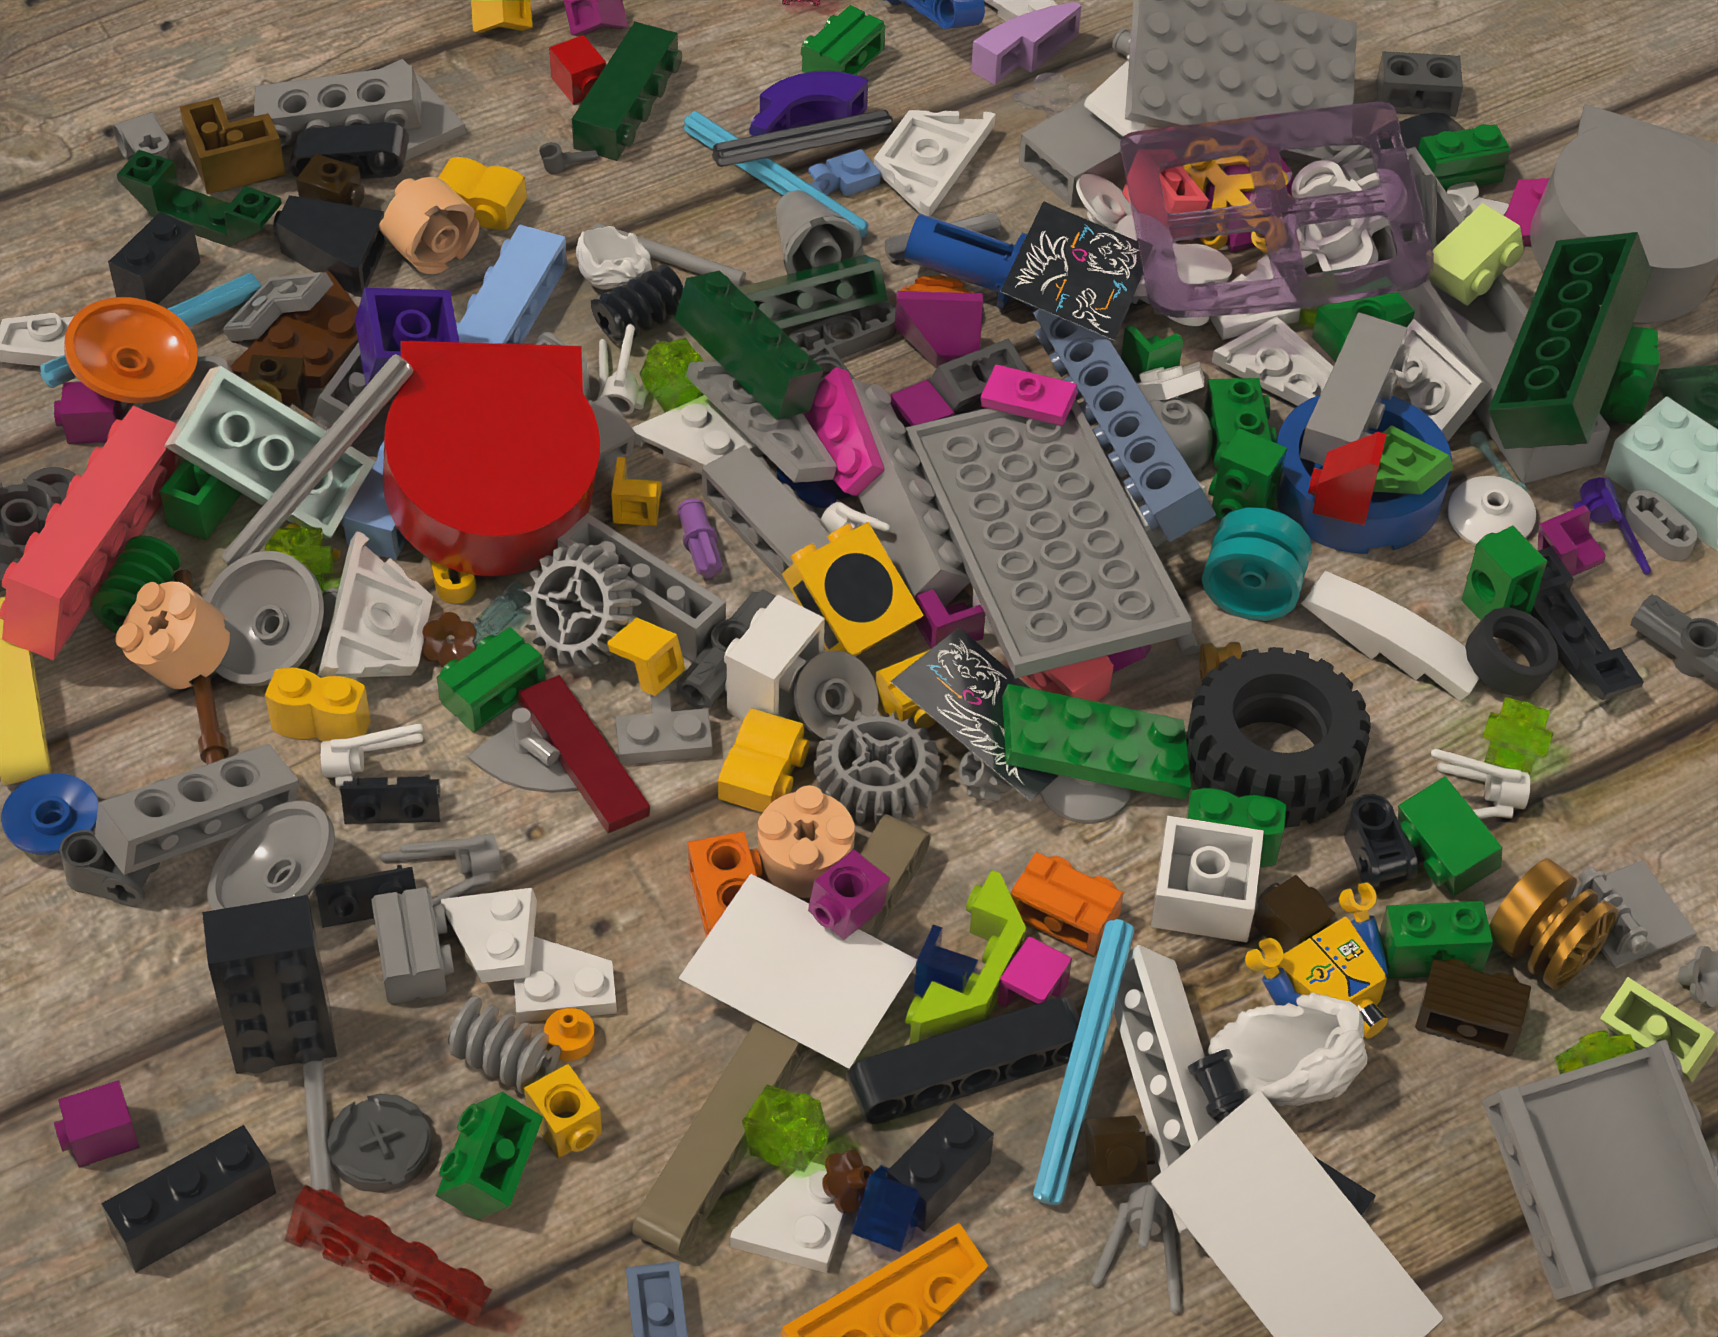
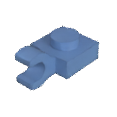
[808,149,881,196]

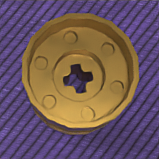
[1489,858,1618,990]

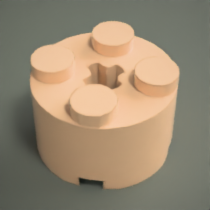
[379,177,479,274]
[115,582,230,689]
[758,785,855,899]

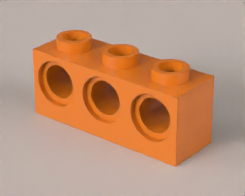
[688,831,762,937]

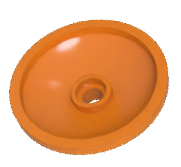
[64,297,198,403]

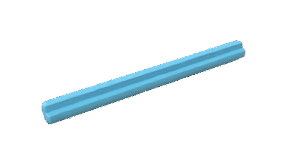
[684,111,869,239]
[40,273,261,388]
[1033,919,1135,1206]

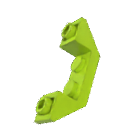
[905,869,1026,1044]

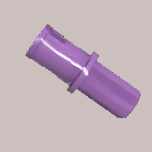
[677,498,722,579]

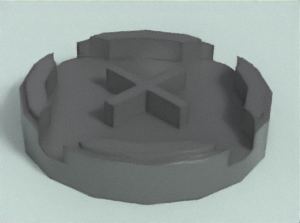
[327,1093,432,1193]

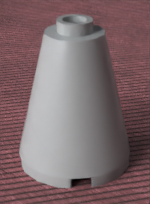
[775,190,864,274]

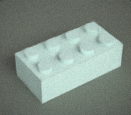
[164,366,375,539]
[1604,396,1718,551]

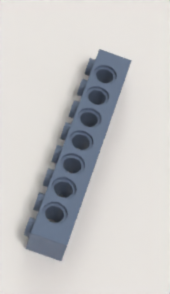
[1033,309,1216,543]

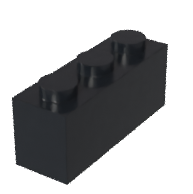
[101,1125,276,1273]

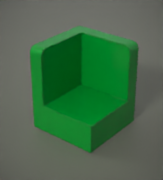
[1121,325,1184,382]

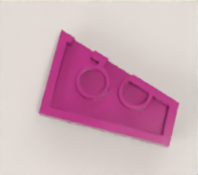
[803,367,885,496]

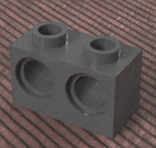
[1376,51,1463,117]
[929,338,1029,416]

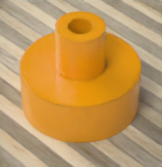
[544,1008,595,1061]

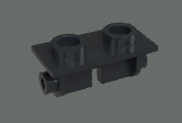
[340,774,441,824]
[315,865,416,928]

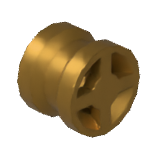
[1199,642,1242,684]

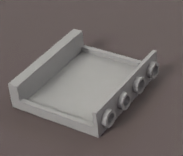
[1482,1040,1718,1300]

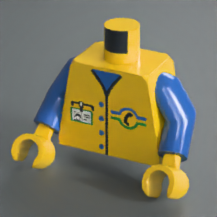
[1245,883,1388,1039]

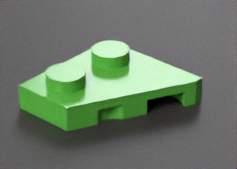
[1373,425,1454,494]

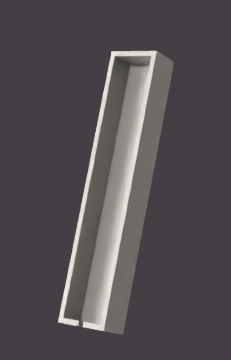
[1342,147,1610,484]

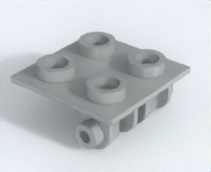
[1570,860,1697,969]

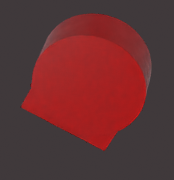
[383,341,600,576]

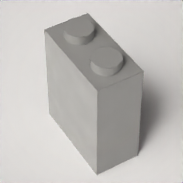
[1019,98,1144,207]

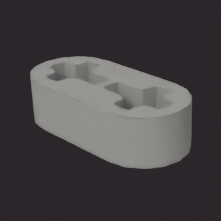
[1624,490,1698,561]

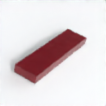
[518,675,650,834]

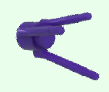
[1573,477,1651,575]

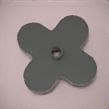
[0,467,76,592]

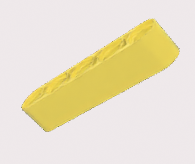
[0,596,52,786]

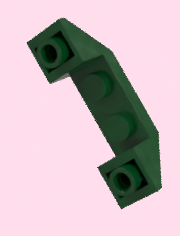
[117,150,282,247]

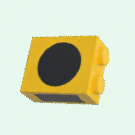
[781,522,924,657]

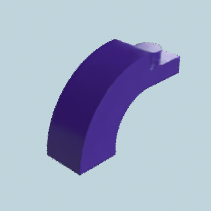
[749,71,868,136]

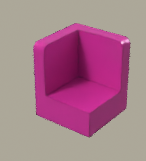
[997,936,1072,1008]

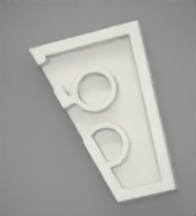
[0,313,74,366]
[1212,316,1334,406]

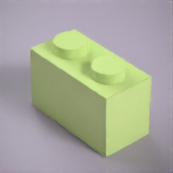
[1425,203,1524,306]
[1600,977,1718,1083]

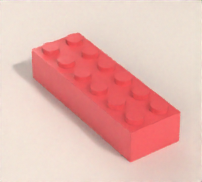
[0,406,178,661]

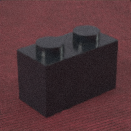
[108,212,201,304]
[885,1103,994,1232]

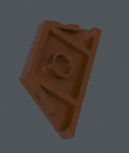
[230,270,359,389]

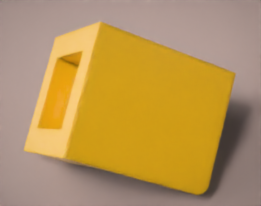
[471,0,533,33]
[611,457,662,526]
[607,617,686,696]

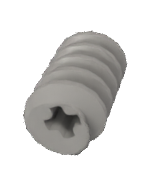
[448,995,561,1095]

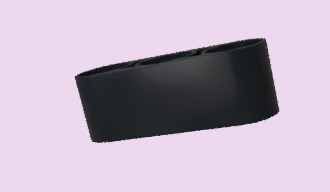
[289,123,409,179]

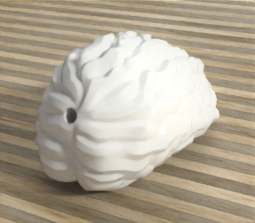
[1208,993,1367,1106]

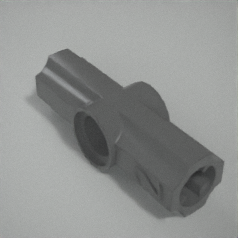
[677,589,776,709]
[1630,594,1718,685]

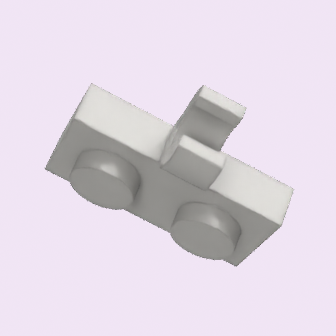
[615,685,713,765]

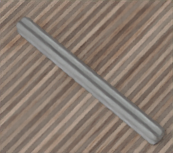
[222,354,413,566]

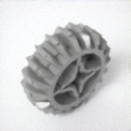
[521,543,642,668]
[814,708,942,826]

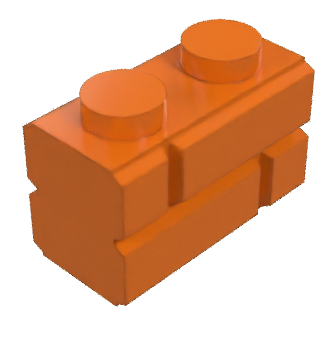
[1011,852,1124,956]

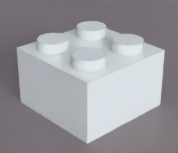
[724,594,825,721]
[1151,816,1264,942]

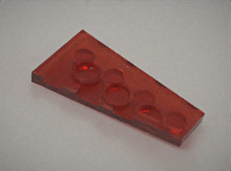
[284,1184,492,1326]

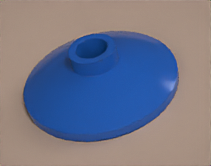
[1,773,99,855]

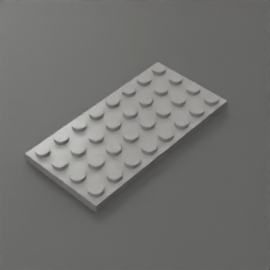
[905,399,1192,678]

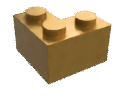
[179,97,286,194]

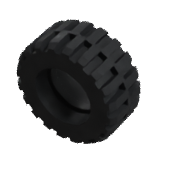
[1186,647,1371,828]

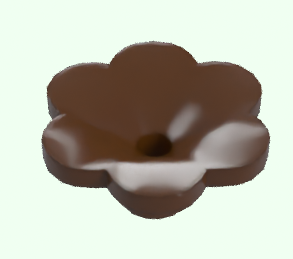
[422,612,477,668]
[822,1150,875,1214]

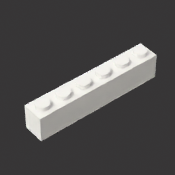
[1114,945,1220,1238]

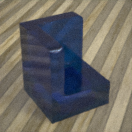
[914,924,978,997]
[852,1165,920,1252]

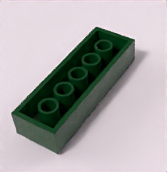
[1488,232,1652,449]

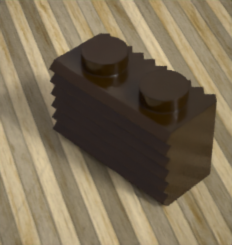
[1415,959,1531,1056]

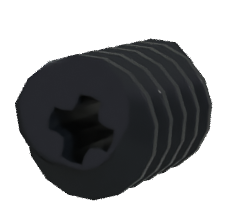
[591,264,683,345]

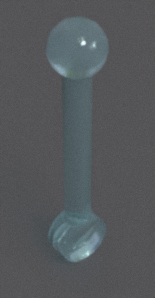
[1470,431,1527,492]

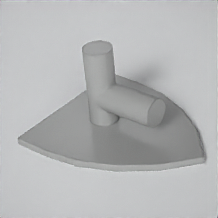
[468,708,578,793]

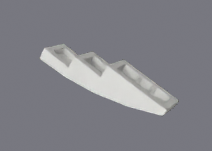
[1301,571,1479,701]

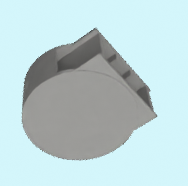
[1530,104,1718,323]

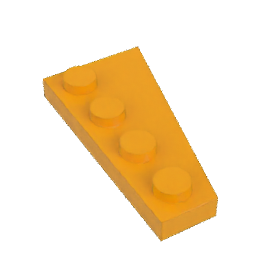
[780,1223,988,1337]

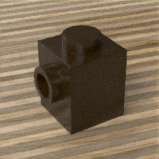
[296,154,365,207]
[240,355,308,416]
[1254,875,1336,954]
[1085,1115,1155,1186]

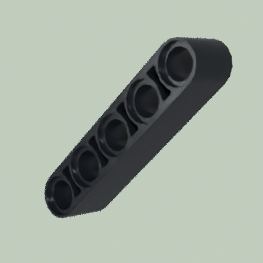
[846,997,1081,1124]

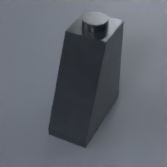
[273,195,388,298]

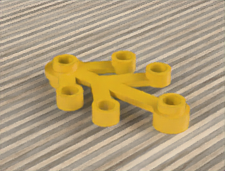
[1183,139,1288,255]

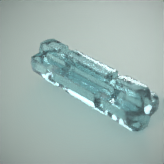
[473,581,531,647]

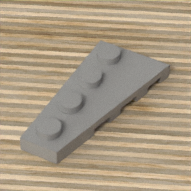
[686,361,837,483]

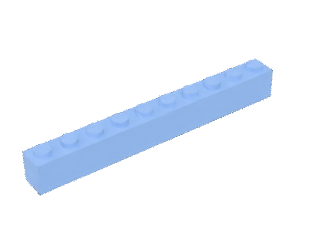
[340,224,567,560]

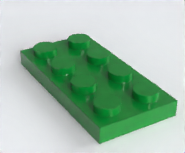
[1002,684,1191,800]

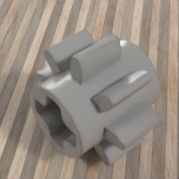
[959,751,1013,802]

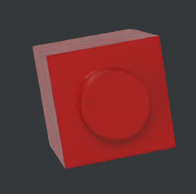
[549,35,606,105]

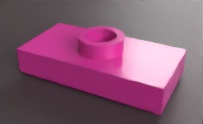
[980,365,1078,426]

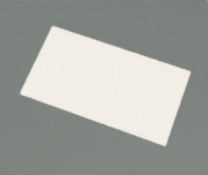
[1151,1090,1443,1337]

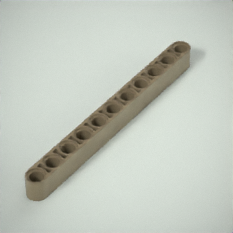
[632,814,931,1257]

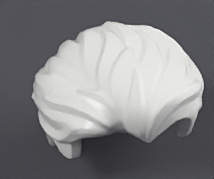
[576,226,652,290]

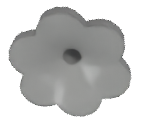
[1678,946,1718,1008]

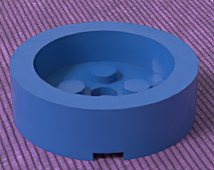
[1277,394,1452,554]

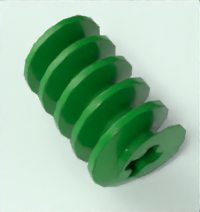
[91,535,181,633]

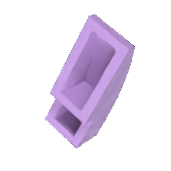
[971,2,1082,85]

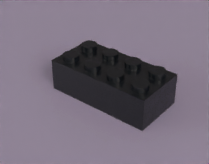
[202,895,337,1074]

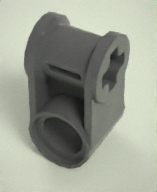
[59,830,160,906]

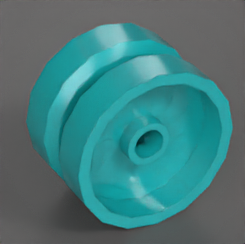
[1202,507,1312,621]

